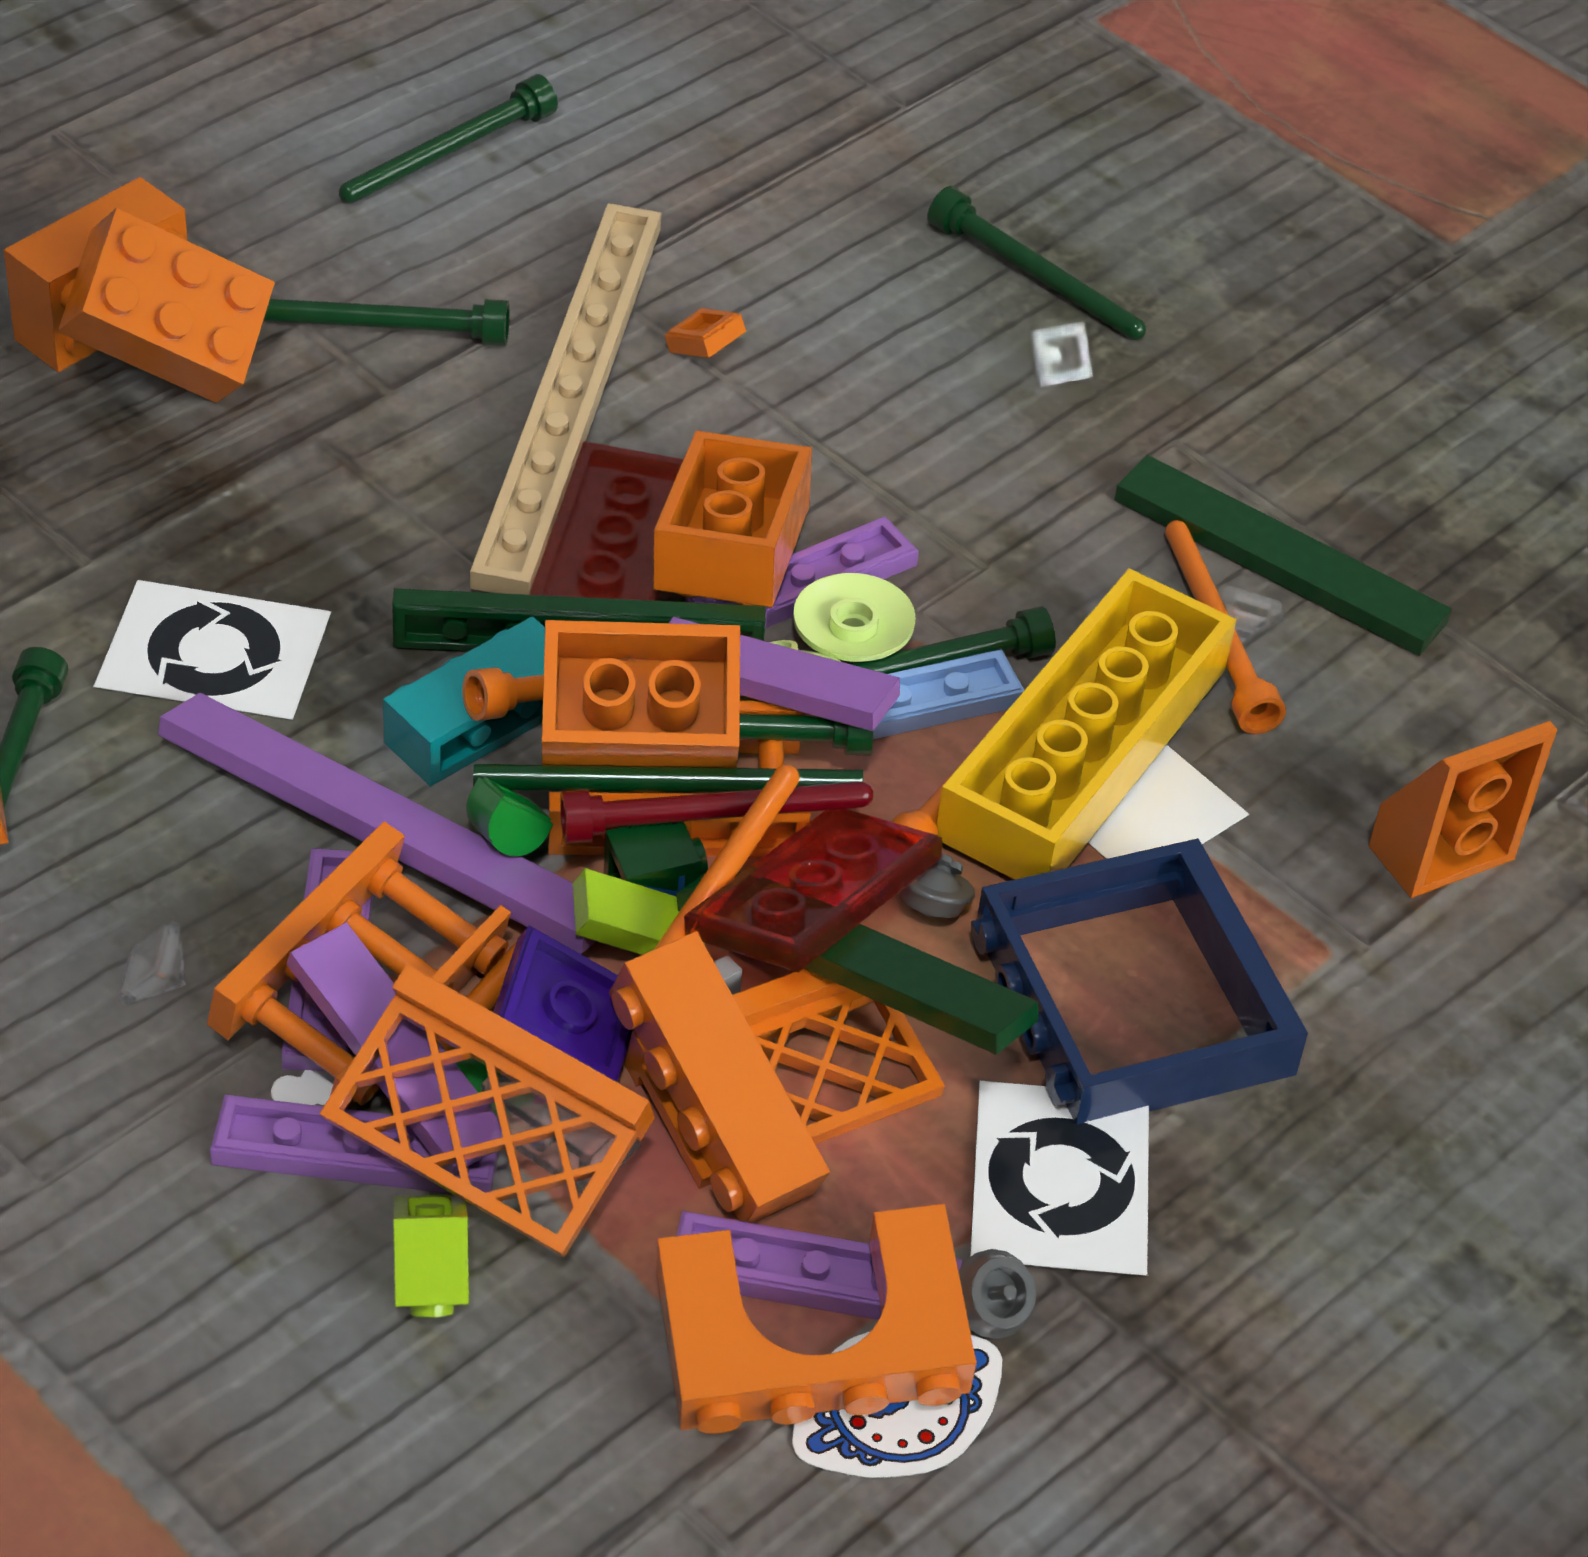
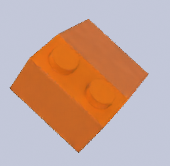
[1369,721,1557,898]

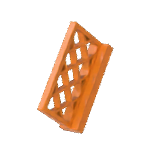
[319,964,655,1258]
[625,969,945,1189]

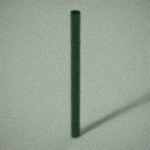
[473,764,863,793]

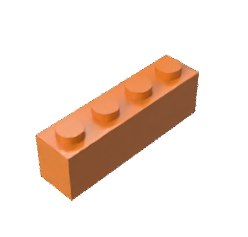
[612,931,830,1223]

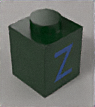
[603,822,708,897]

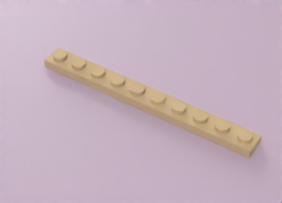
[470,203,661,595]

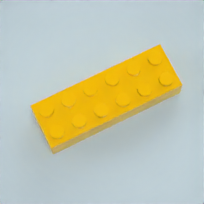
[936,568,1237,880]

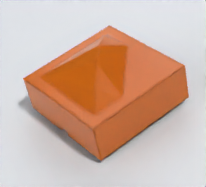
[664,308,746,358]

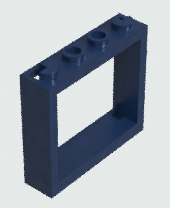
[971,838,1308,1124]

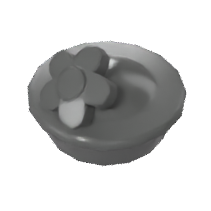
[897,853,975,918]
[958,1249,1036,1339]

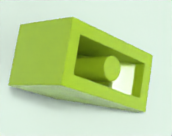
[394,1194,469,1317]

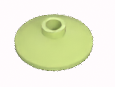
[793,573,915,662]

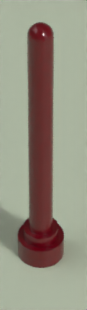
[560,782,874,844]

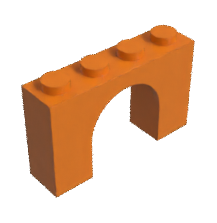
[656,1204,977,1434]

